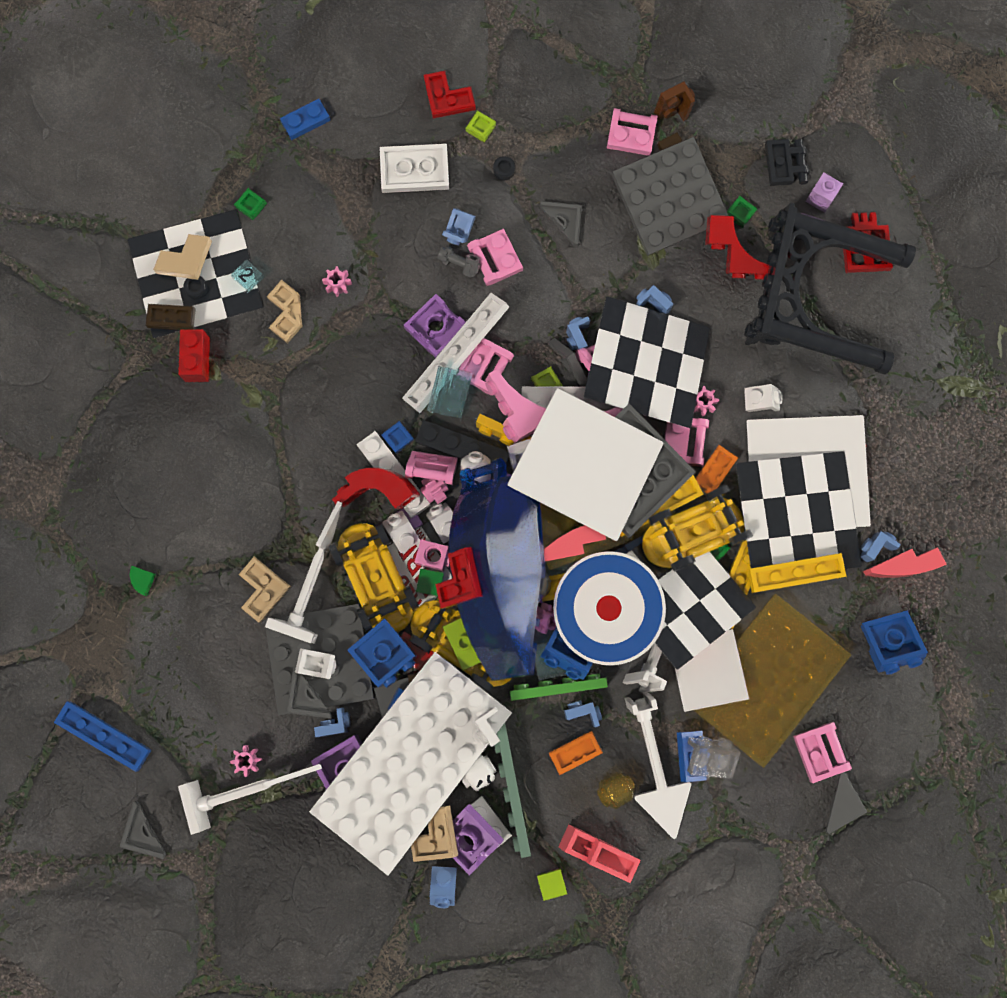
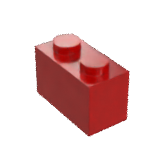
[179,329,210,382]

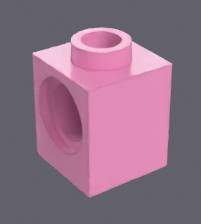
[415,539,450,572]

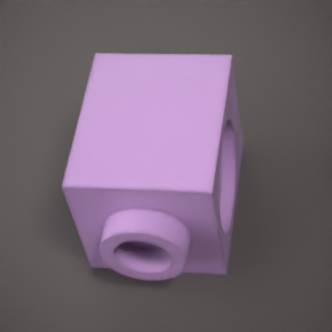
[805,173,843,213]

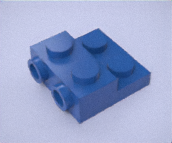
[861,610,928,675]
[348,618,417,688]
[540,626,593,680]

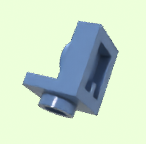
[314,708,351,737]

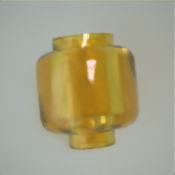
[597,772,635,809]

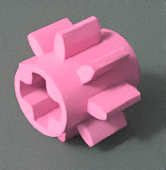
[322,266,352,297]
[694,386,719,417]
[419,478,449,504]
[530,602,556,634]
[230,745,262,777]

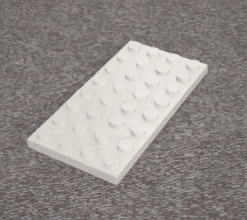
[309,652,512,875]

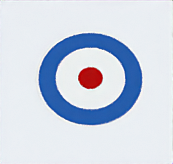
[553,552,666,665]

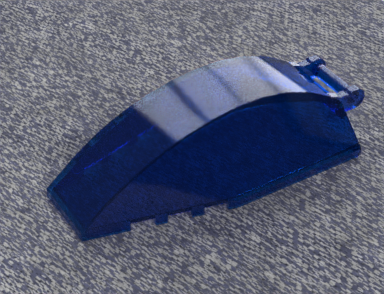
[449,458,546,681]

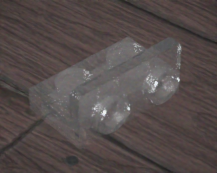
[687,736,741,779]

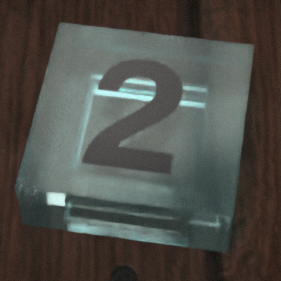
[231,260,264,293]

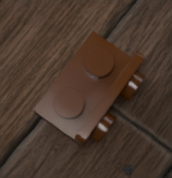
[654,81,695,121]

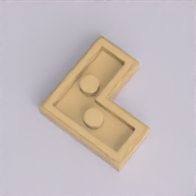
[153,234,212,280]
[239,557,291,623]
[411,805,458,862]

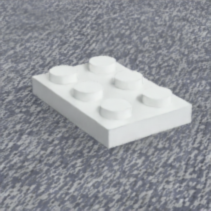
[380,144,449,193]

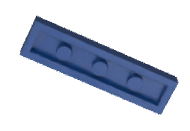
[54,701,151,772]

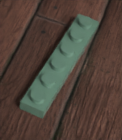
[494,723,531,858]

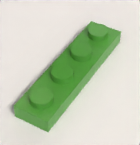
[510,674,608,701]

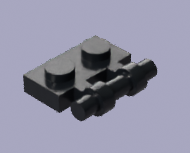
[765,139,809,186]

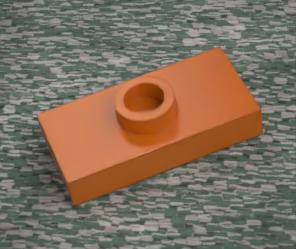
[695,445,738,494]
[549,731,603,775]

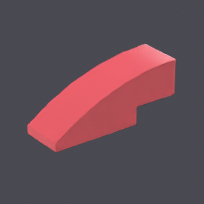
[533,525,606,564]
[863,547,947,578]
[558,825,641,883]

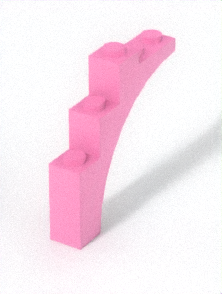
[485,369,623,443]

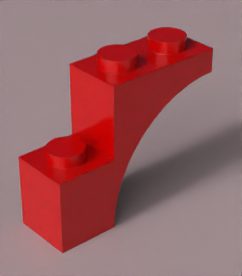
[705,215,769,280]

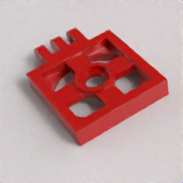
[843,212,893,273]

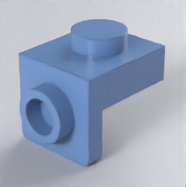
[442,208,476,245]
[636,285,673,314]
[566,317,590,351]
[860,531,901,562]
[563,700,602,727]
[430,866,457,908]

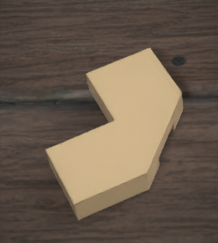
[267,280,302,344]

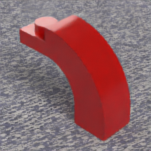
[332,468,420,509]

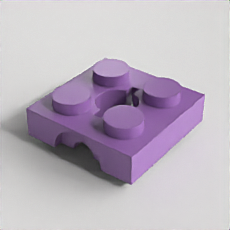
[404,294,466,358]
[453,804,504,875]

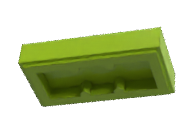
[443,617,485,671]

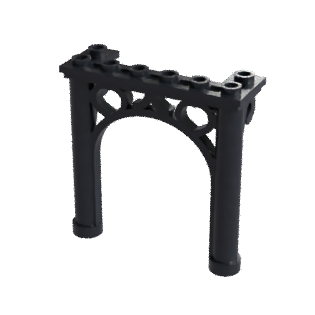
[744,202,916,375]

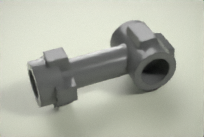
[438,247,481,277]

